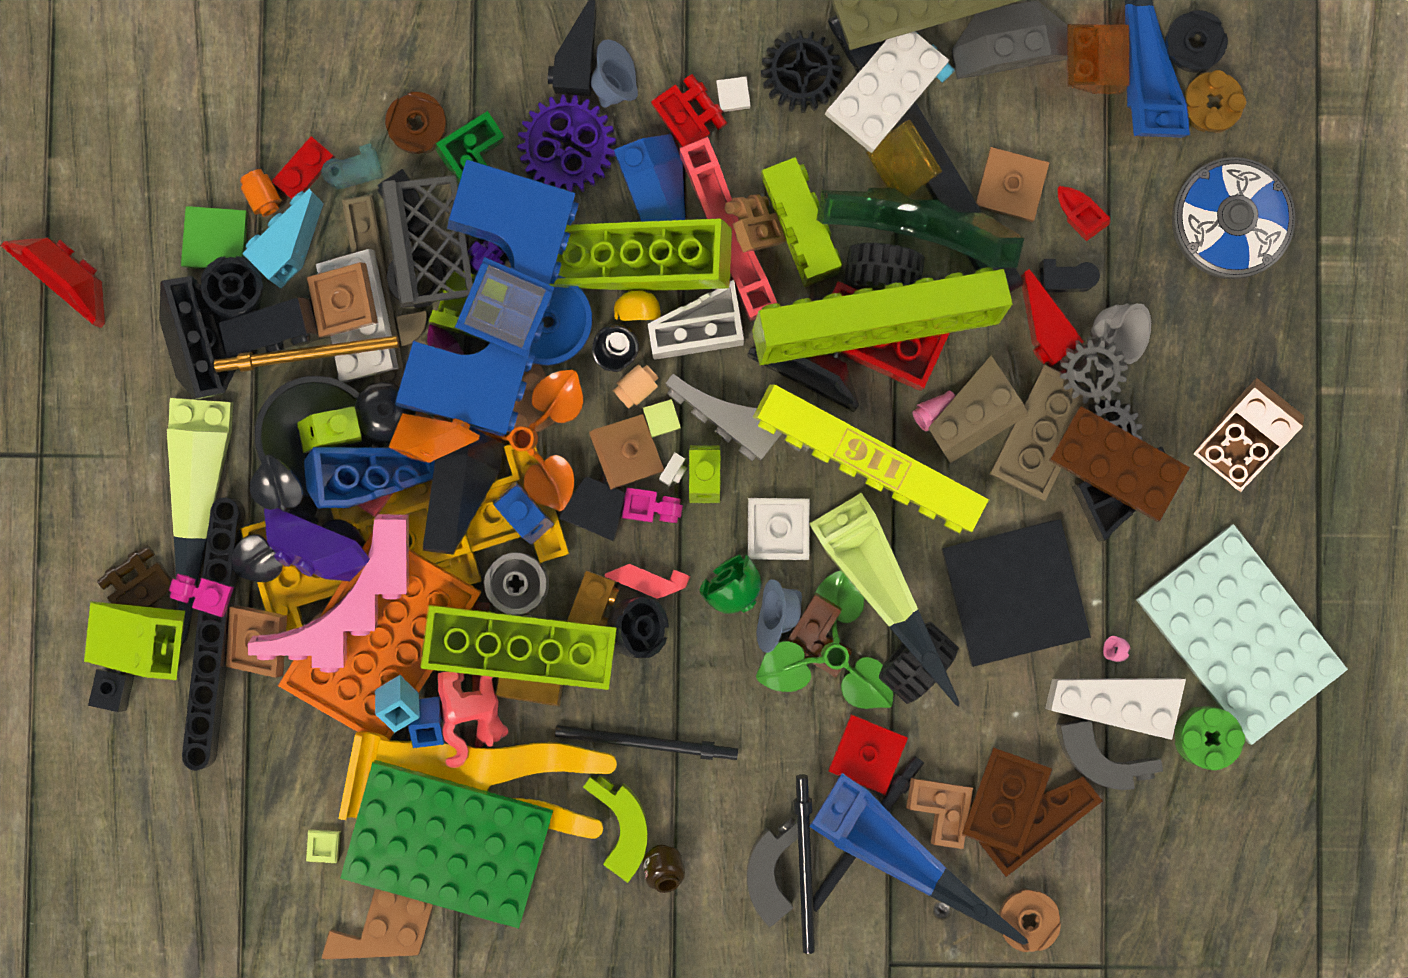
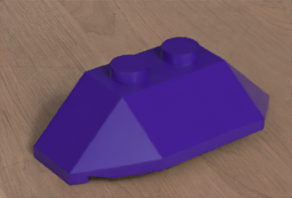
[264,508,370,581]

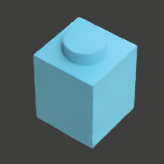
[375,675,420,733]

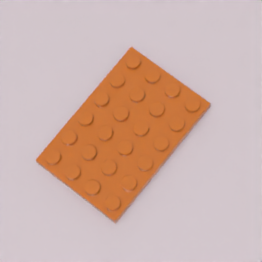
[278,531,481,740]

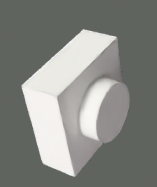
[659,453,687,486]

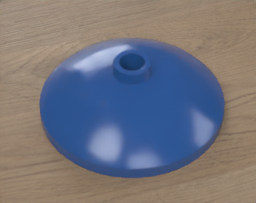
[530,275,592,365]

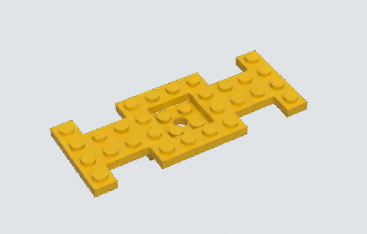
[241,445,569,631]

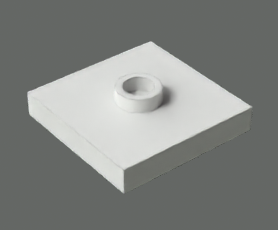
[748,498,809,560]

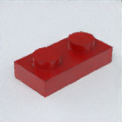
[272,136,335,199]

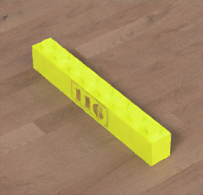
[753,384,989,534]

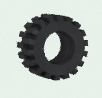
[844,243,925,291]
[879,622,959,704]

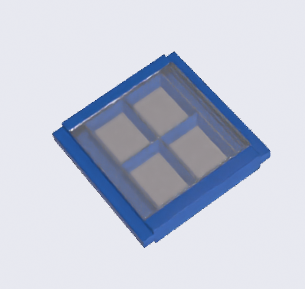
[455,257,555,357]

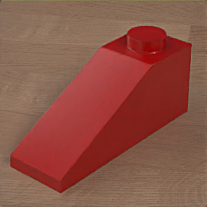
[1020,269,1084,367]

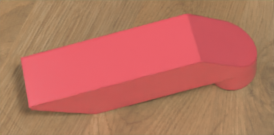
[605,564,691,599]

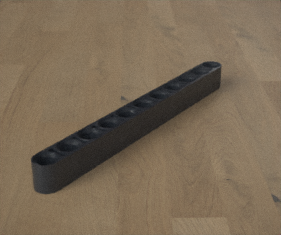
[828,15,1023,293]

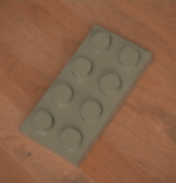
[989,365,1095,501]

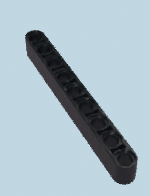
[182,497,245,771]

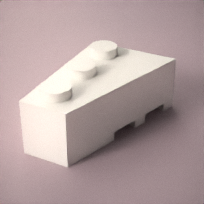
[648,280,744,360]

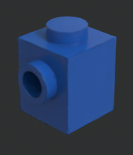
[408,697,444,748]

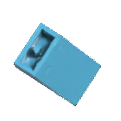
[242,189,324,288]

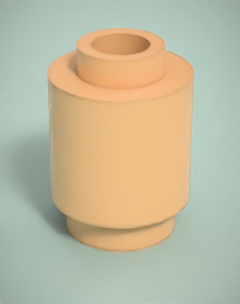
[613,364,658,409]

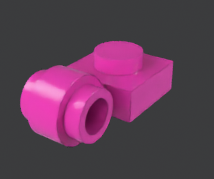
[622,488,683,523]
[169,574,234,617]

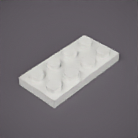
[825,31,949,153]
[316,249,398,382]

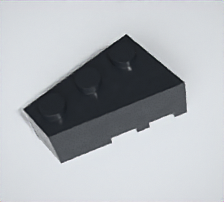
[219,297,331,358]
[1072,446,1166,542]

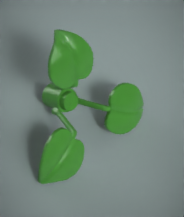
[756,570,893,709]

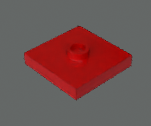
[828,714,908,795]

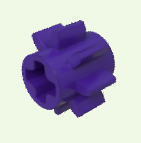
[468,240,505,272]

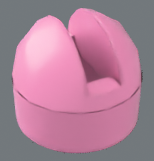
[1103,636,1130,662]

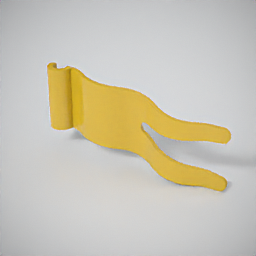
[338,731,617,839]

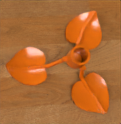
[476,370,583,511]

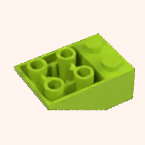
[84,601,185,680]

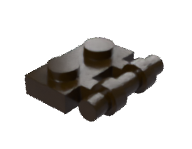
[97,545,172,607]

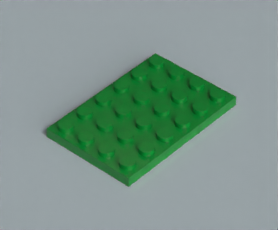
[340,759,553,929]

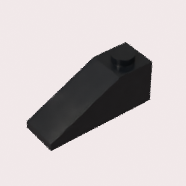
[548,0,597,96]

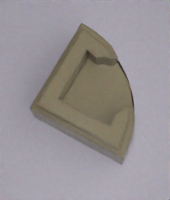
[396,311,428,347]

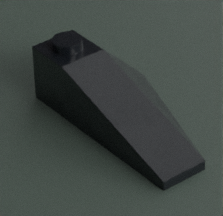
[423,427,504,555]

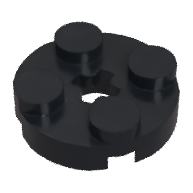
[1165,10,1228,73]

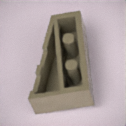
[928,355,1028,464]

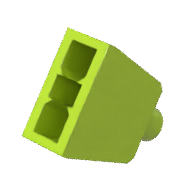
[297,407,362,453]
[689,445,720,503]

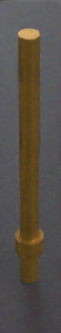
[214,335,399,372]

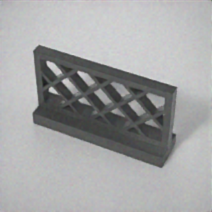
[382,175,473,308]

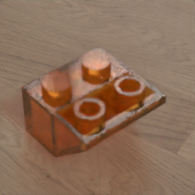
[1067,24,1129,94]

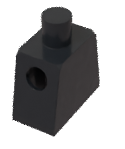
[559,471,626,541]

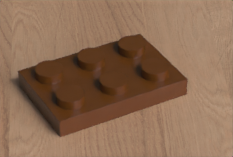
[962,747,1052,857]

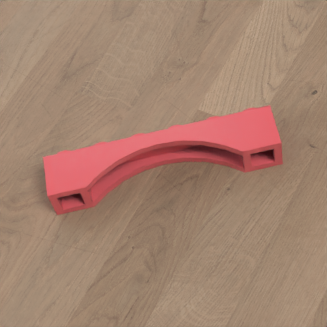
[679,137,777,322]

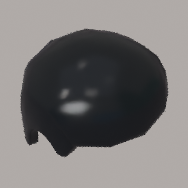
[591,324,639,372]

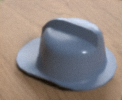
[591,39,638,108]
[757,579,802,653]

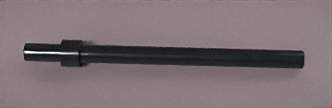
[555,725,739,760]
[813,756,924,912]
[793,774,815,954]

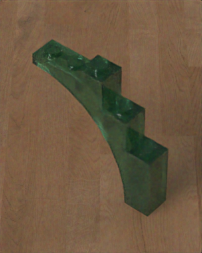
[816,187,1024,268]

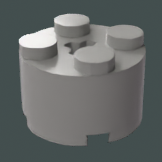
[484,553,549,615]

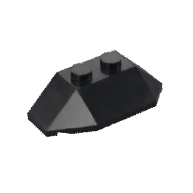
[159,276,236,400]
[747,347,859,412]

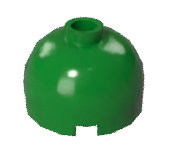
[699,555,762,614]

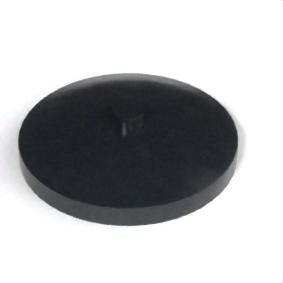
[253,376,378,499]

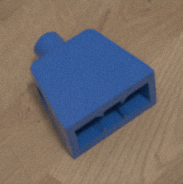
[493,481,555,545]

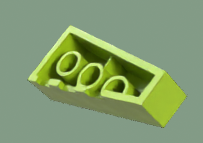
[761,157,842,288]

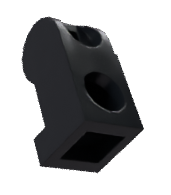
[1039,259,1100,293]

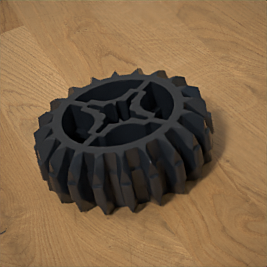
[761,30,843,113]

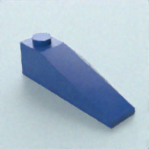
[614,134,685,222]
[304,447,435,508]

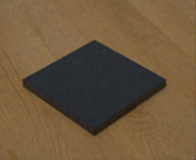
[941,519,1091,667]

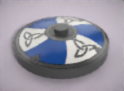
[1172,157,1295,279]

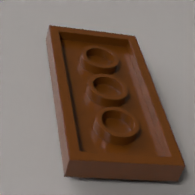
[1049,406,1190,522]

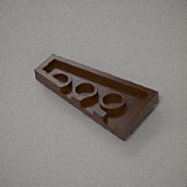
[978,777,1103,877]

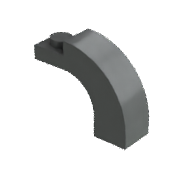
[1056,719,1163,790]
[747,817,798,928]

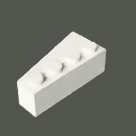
[1045,678,1186,740]

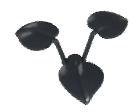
[231,454,366,582]

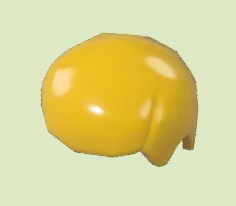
[614,290,661,321]

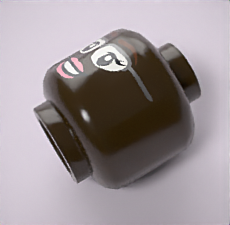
[643,845,685,893]

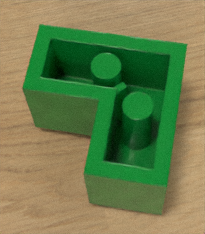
[435,111,505,185]

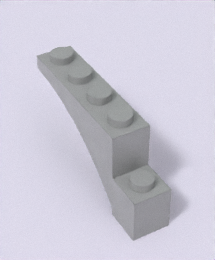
[665,374,810,461]

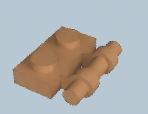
[725,194,786,253]

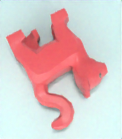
[438,672,508,768]

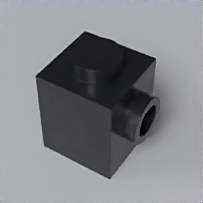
[88,668,135,712]

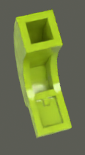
[583,775,648,883]

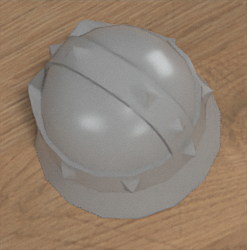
[1090,303,1151,364]

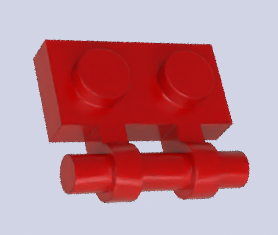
[651,74,728,147]

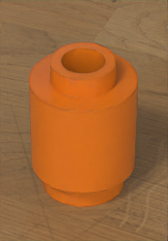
[240,169,282,217]

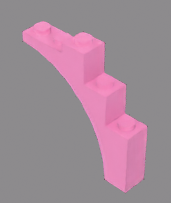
[248,514,409,673]

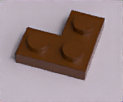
[786,593,852,678]

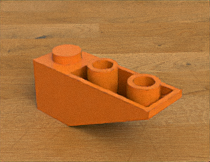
[389,411,480,463]

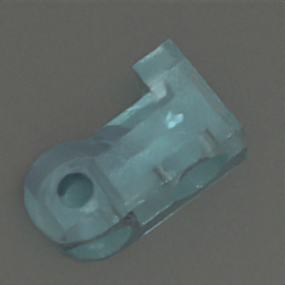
[321,143,383,189]

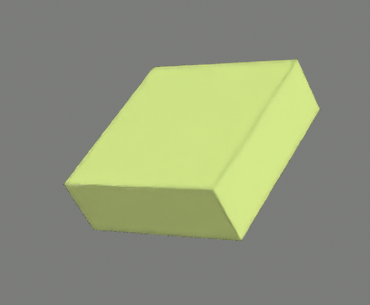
[643,399,681,438]
[306,829,341,863]

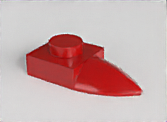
[1058,186,1110,241]

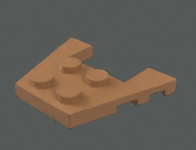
[322,888,434,959]

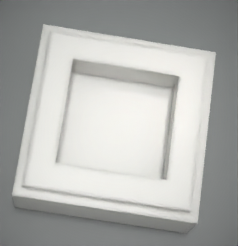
[716,76,750,112]

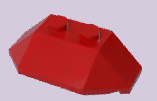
[0,238,105,328]

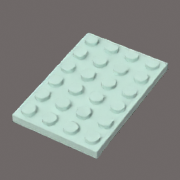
[1136,524,1348,745]

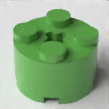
[1174,706,1245,771]

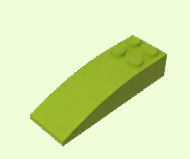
[549,219,732,290]
[420,605,616,690]

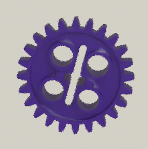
[517,95,616,192]

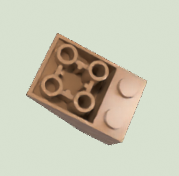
[1193,378,1304,492]

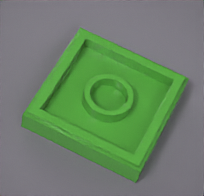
[181,206,248,269]

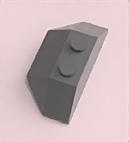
[951,0,1076,80]

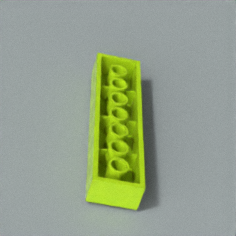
[752,267,1013,365]

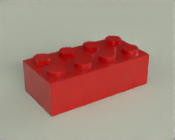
[832,281,949,391]

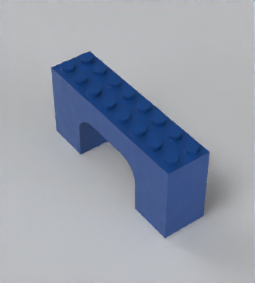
[395,159,579,437]

